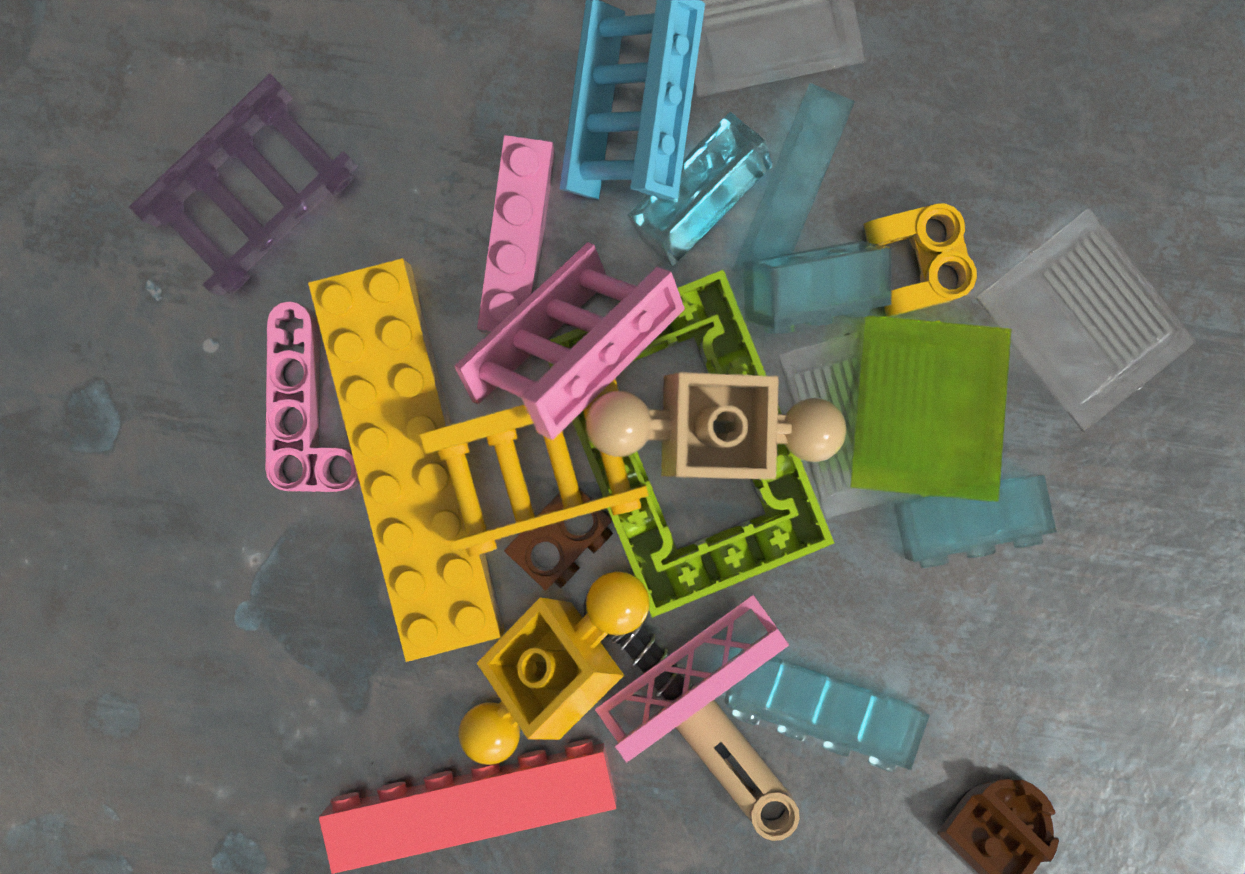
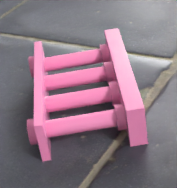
[454,242,685,440]

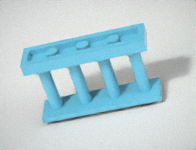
[559,0,705,199]

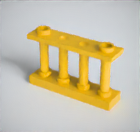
[420,379,649,557]

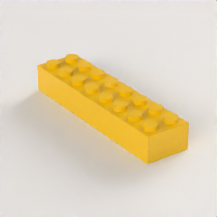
[308,258,505,662]

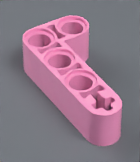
[265,302,360,492]

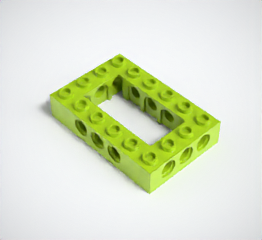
[548,270,835,618]

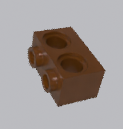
[504,485,613,591]

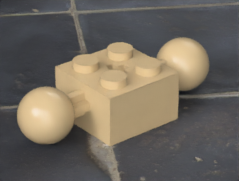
[586,373,846,479]

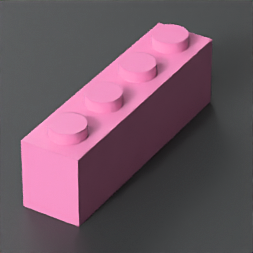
[477,135,555,334]

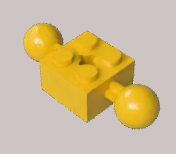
[458,571,650,765]

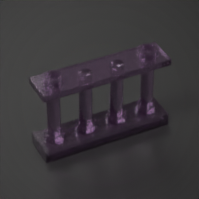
[129,73,358,296]

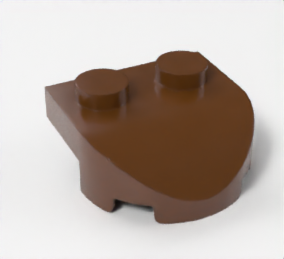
[937,779,1059,874]

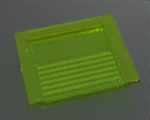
[850,315,1012,503]

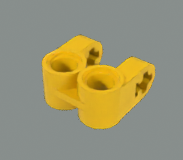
[863,203,977,317]

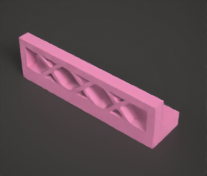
[595,595,789,763]

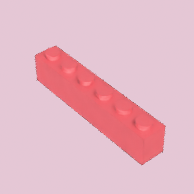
[319,739,617,874]

